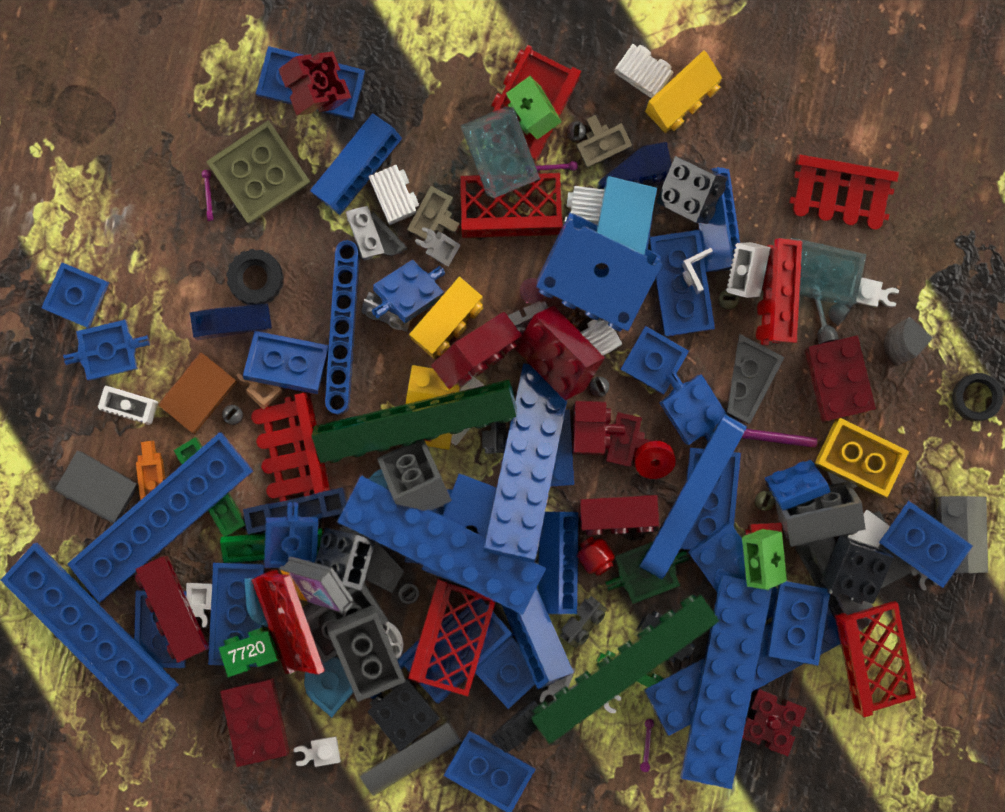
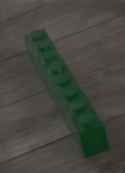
[312,380,517,463]
[531,594,719,744]

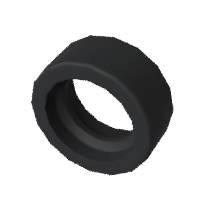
[952,373,1003,421]

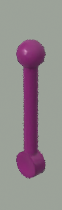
[526,161,578,173]
[202,169,213,221]
[640,719,654,772]

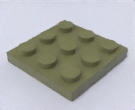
[206,120,311,224]

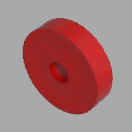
[634,441,676,479]

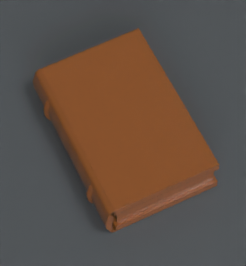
[157,352,238,434]

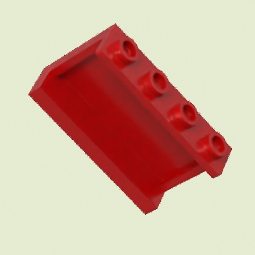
[480,45,581,164]

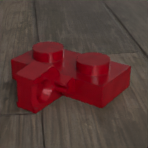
[606,412,651,467]

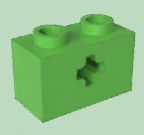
[506,76,562,140]
[742,529,787,590]

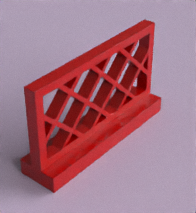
[460,173,563,238]
[251,570,325,675]
[408,580,496,697]
[835,601,916,718]

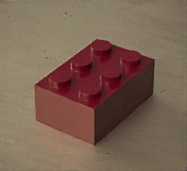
[515,306,605,401]
[431,312,523,390]
[804,335,876,423]
[578,495,659,535]
[220,678,290,767]

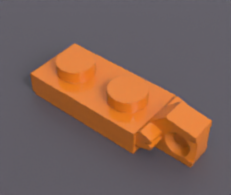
[136,441,165,501]

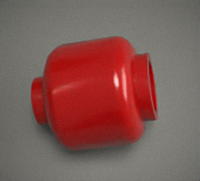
[577,537,615,576]

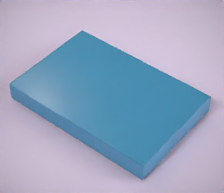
[596,176,657,255]

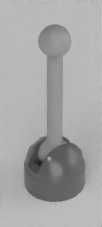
[810,285,839,344]

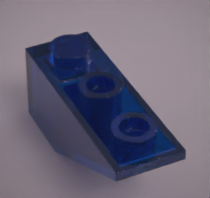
[597,142,672,190]
[190,304,272,340]

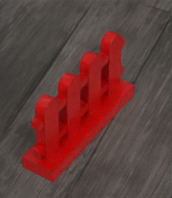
[789,154,899,230]
[756,238,802,346]
[251,393,330,502]

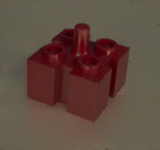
[278,51,352,116]
[572,401,625,456]
[742,688,807,756]

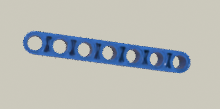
[325,240,360,415]
[640,414,747,579]

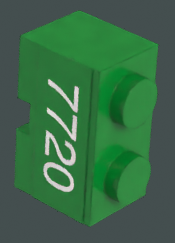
[219,628,280,677]

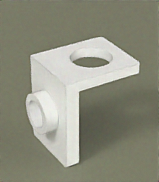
[682,248,713,294]

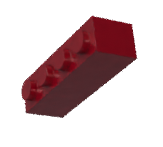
[135,556,210,663]

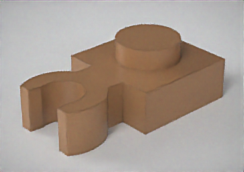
[237,373,282,409]

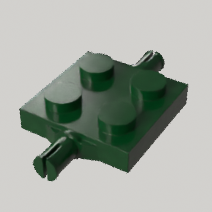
[605,542,689,604]

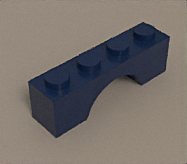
[243,487,348,534]

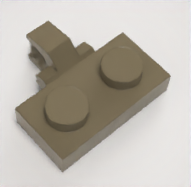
[576,115,632,168]
[407,186,461,240]

